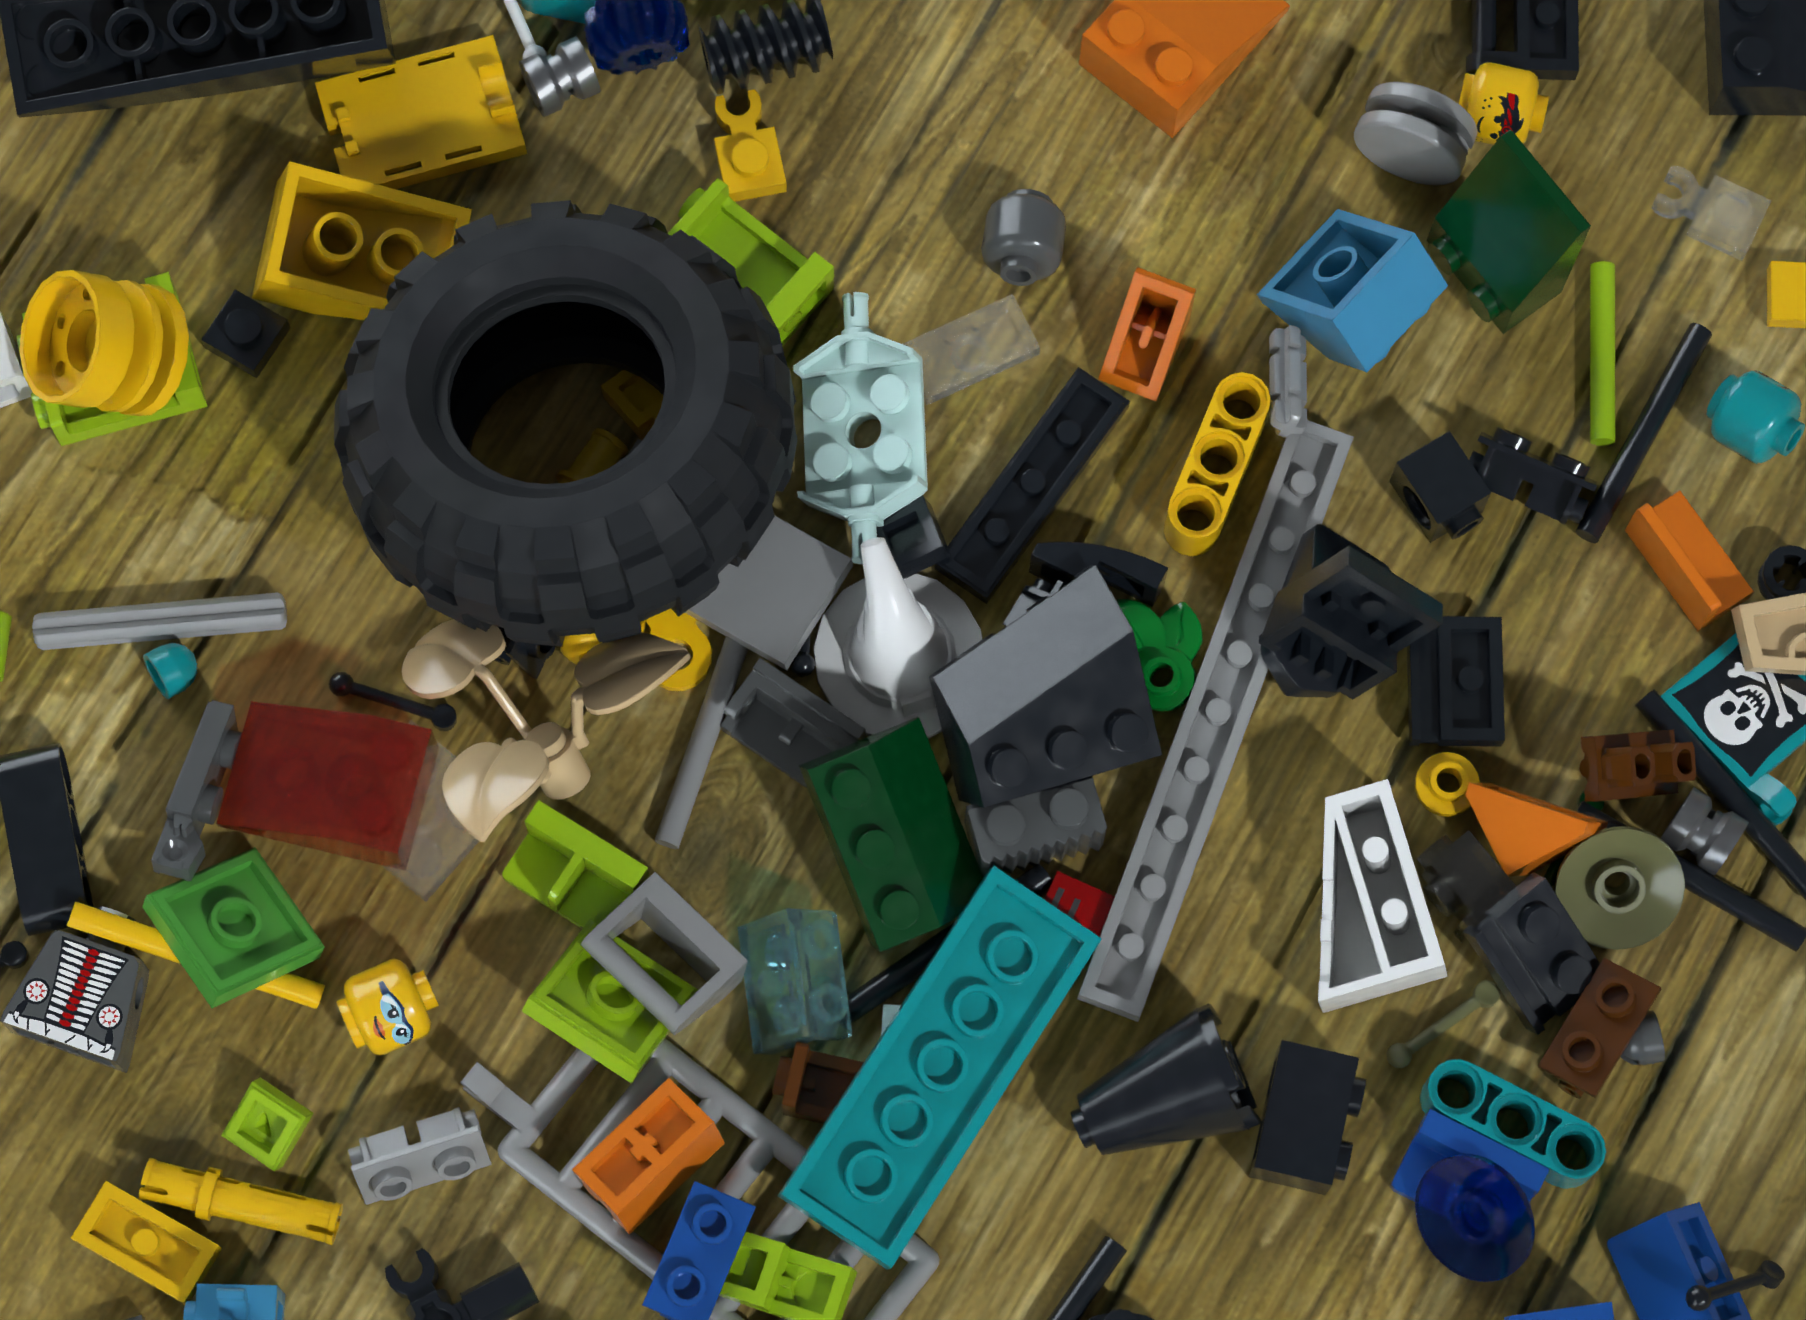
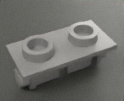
[348,1107,492,1205]

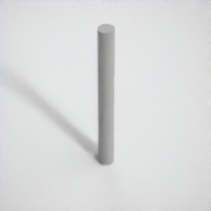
[654,636,748,849]

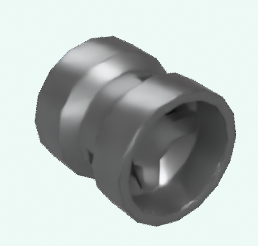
[519,36,601,117]
[1661,787,1749,876]

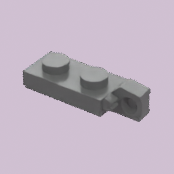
[151,700,245,881]

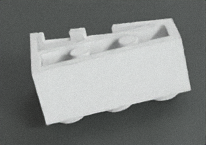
[1318,779,1447,1013]

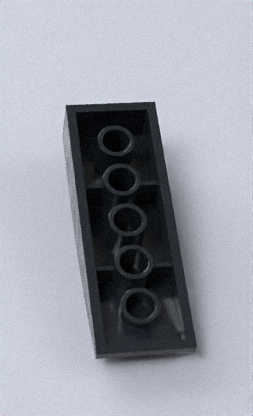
[0,0,396,118]

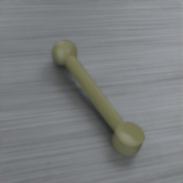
[1386,980,1500,1068]

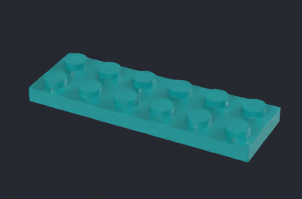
[778,866,1102,1270]

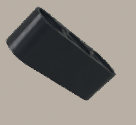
[0,743,94,936]

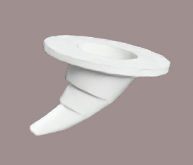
[814,537,982,739]

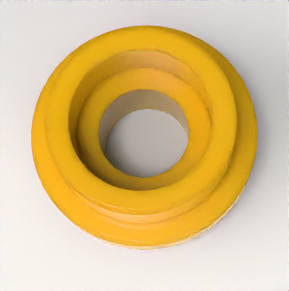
[1415,752,1480,817]

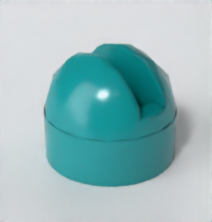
[143,642,197,699]

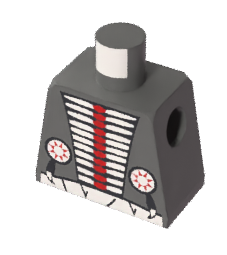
[0,906,149,1073]

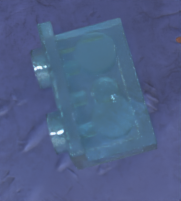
[737,908,852,1054]

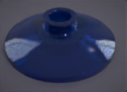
[1415,1154,1535,1282]

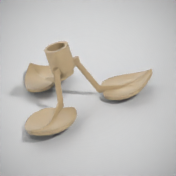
[402,619,691,842]

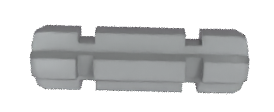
[1269,325,1307,437]

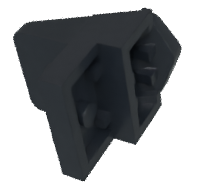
[1259,524,1443,700]

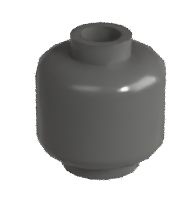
[981,189,1066,286]

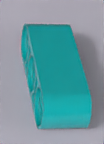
[1420,1059,1606,1189]

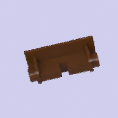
[1538,958,1662,1099]

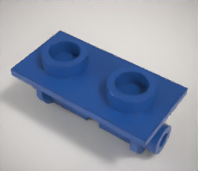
[642,1181,756,1320]

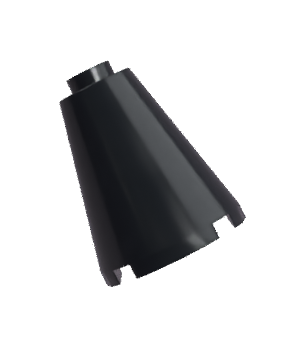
[1070,1004,1262,1155]

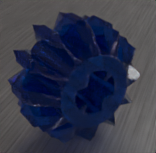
[584,0,690,75]

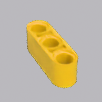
[1163,372,1271,557]

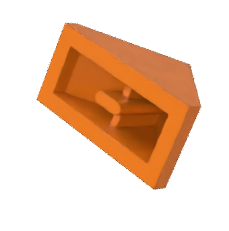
[1098,267,1196,401]
[1465,782,1608,876]

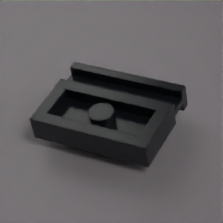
[1407,616,1505,747]
[1462,873,1600,1035]

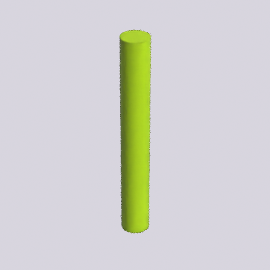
[1590,261,1615,446]

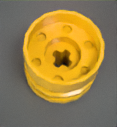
[19,270,189,416]

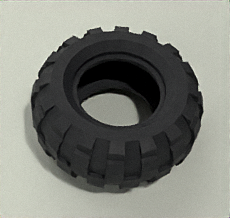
[334,200,798,647]

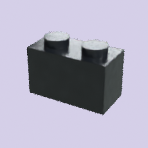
[1249,1040,1366,1195]

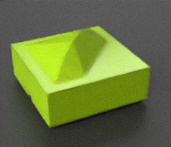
[221,1077,314,1172]

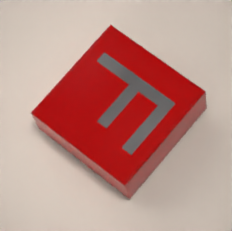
[1044,871,1115,937]

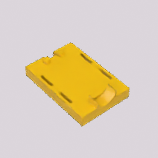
[315,35,527,189]

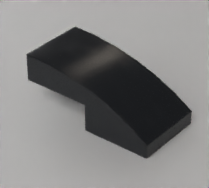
[1029,542,1168,607]

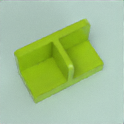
[502,800,650,929]

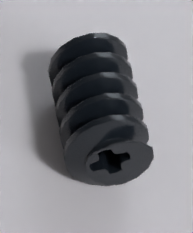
[698,0,833,95]

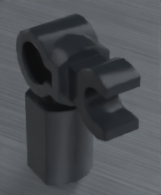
[385,1248,540,1320]

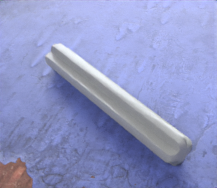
[32,592,287,650]

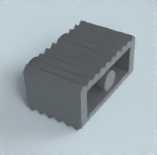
[964,776,1107,878]

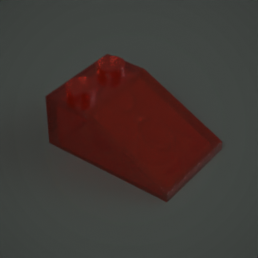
[216,701,439,871]

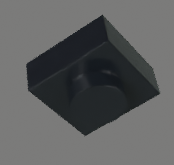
[201,289,291,378]
[877,495,951,579]

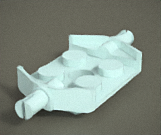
[793,292,928,564]

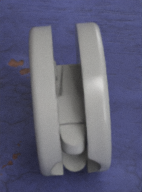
[1354,82,1478,185]

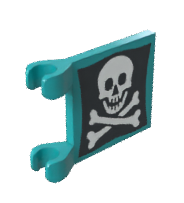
[1661,633,1806,825]

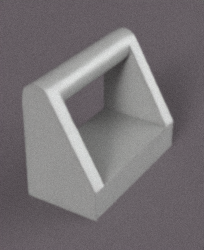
[580,872,748,1035]

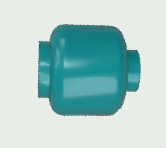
[1706,370,1805,464]

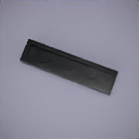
[935,367,1130,604]

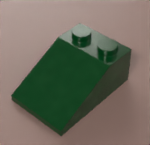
[1427,129,1591,334]

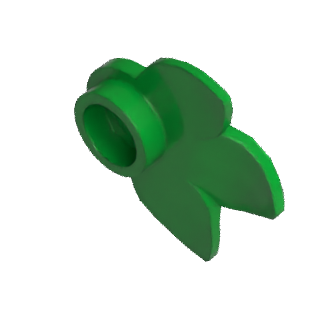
[1116,599,1203,711]

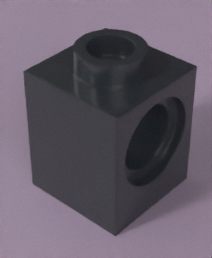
[1389,431,1491,543]

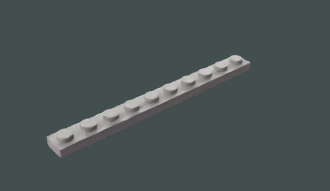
[1077,420,1354,1022]

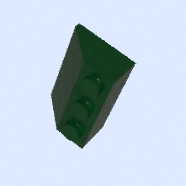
[799,717,983,952]

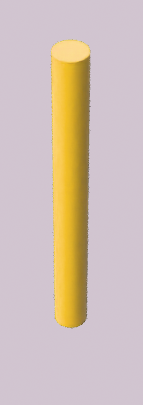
[67,901,325,1009]

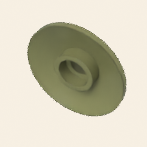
[1554,826,1685,950]

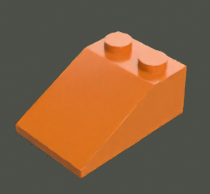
[1079,0,1290,139]

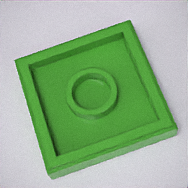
[142,847,325,1008]

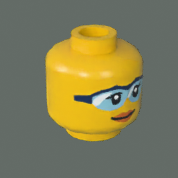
[336,959,439,1056]

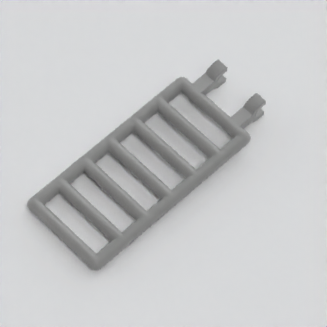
[460,1038,940,1320]

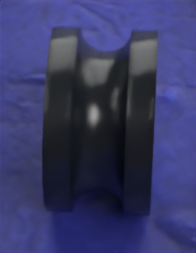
[1757,545,1806,600]

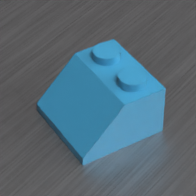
[1257,209,1448,372]

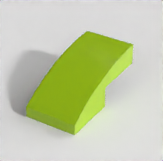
[719,1232,857,1320]

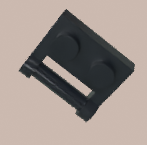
[1466,0,1579,80]

